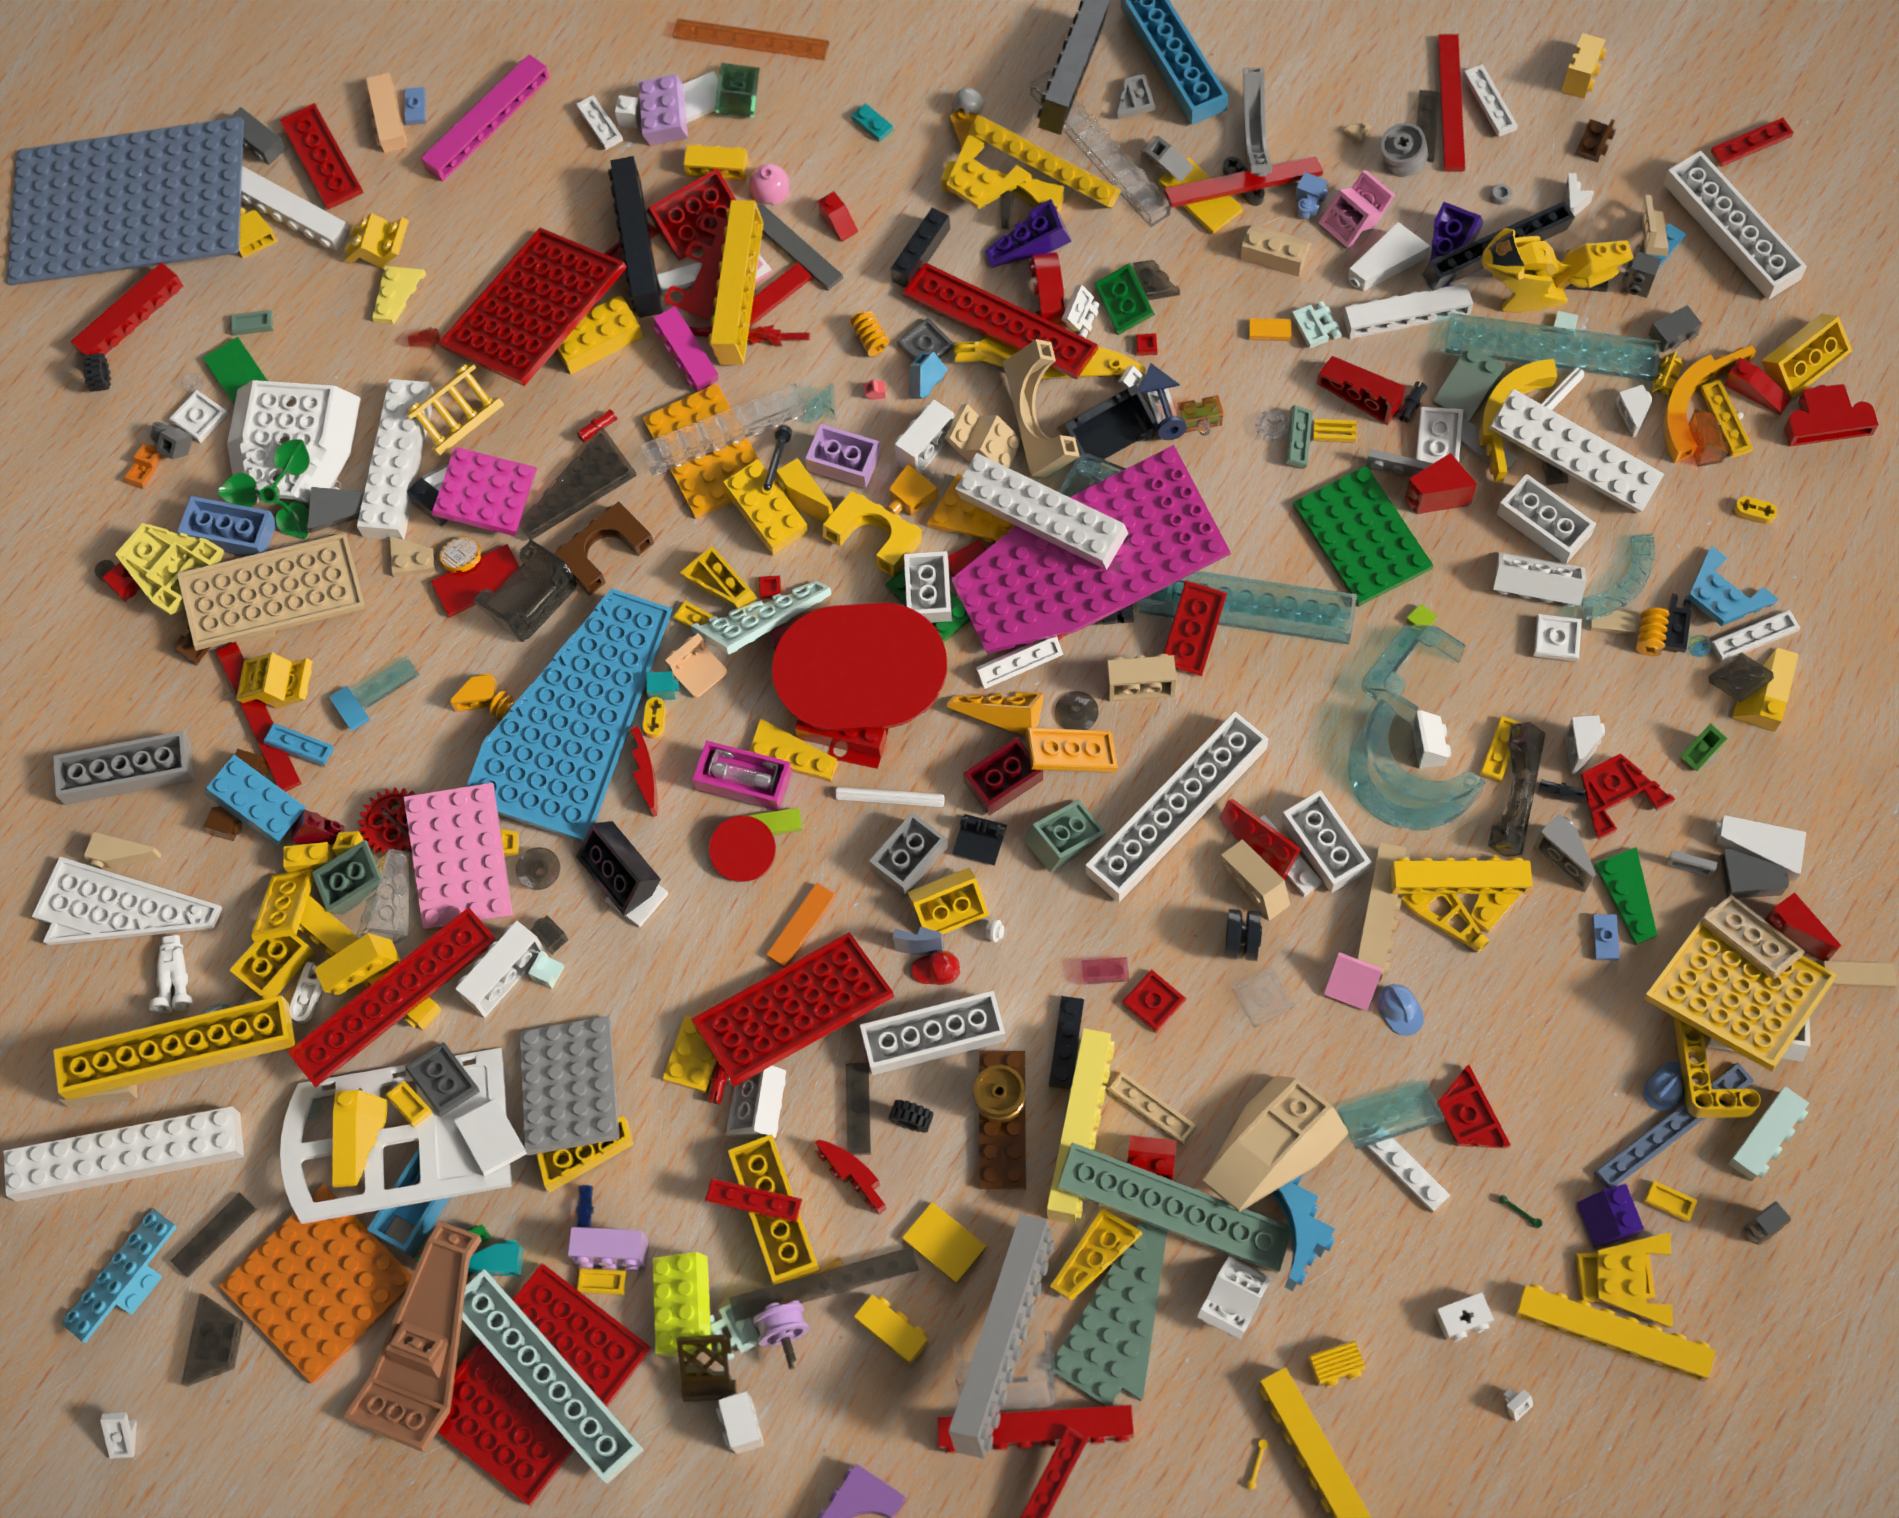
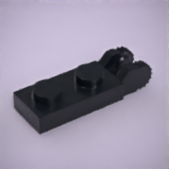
[1663,593,1692,653]

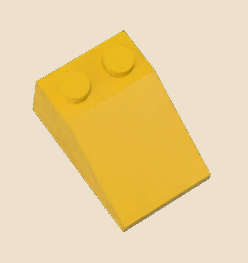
[776,458,833,523]

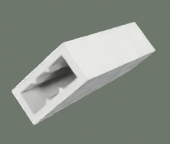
[1348,222,1430,292]
[1714,815,1806,881]

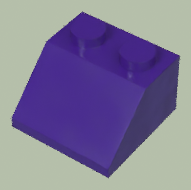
[1576,1183,1644,1248]

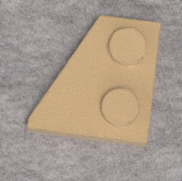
[390,537,436,577]

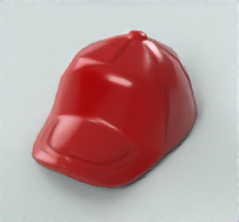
[911,950,960,985]

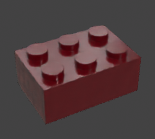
[963,737,1044,816]

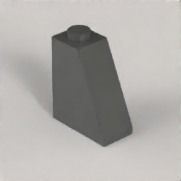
[308,487,363,533]
[1719,849,1789,899]

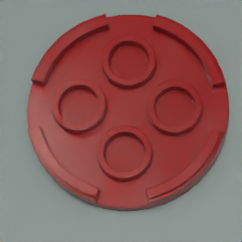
[709,816,776,883]

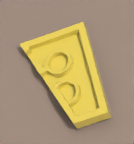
[372,266,426,324]

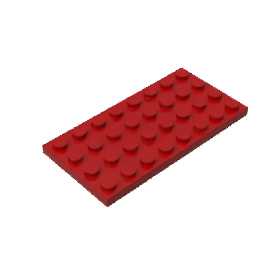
[691,932,895,1087]

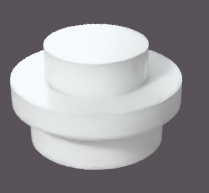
[986,920,1004,942]

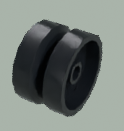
[1225,909,1262,961]

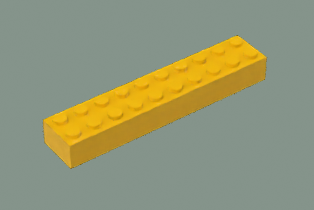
[53,995,295,1101]

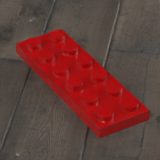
[279,103,364,210]

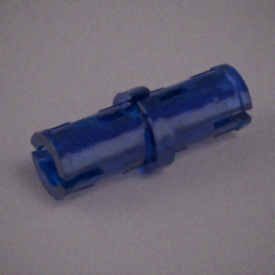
[575,1185,594,1228]

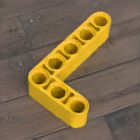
[1674,1017,1761,1118]

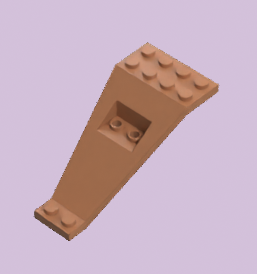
[343,1221,482,1452]

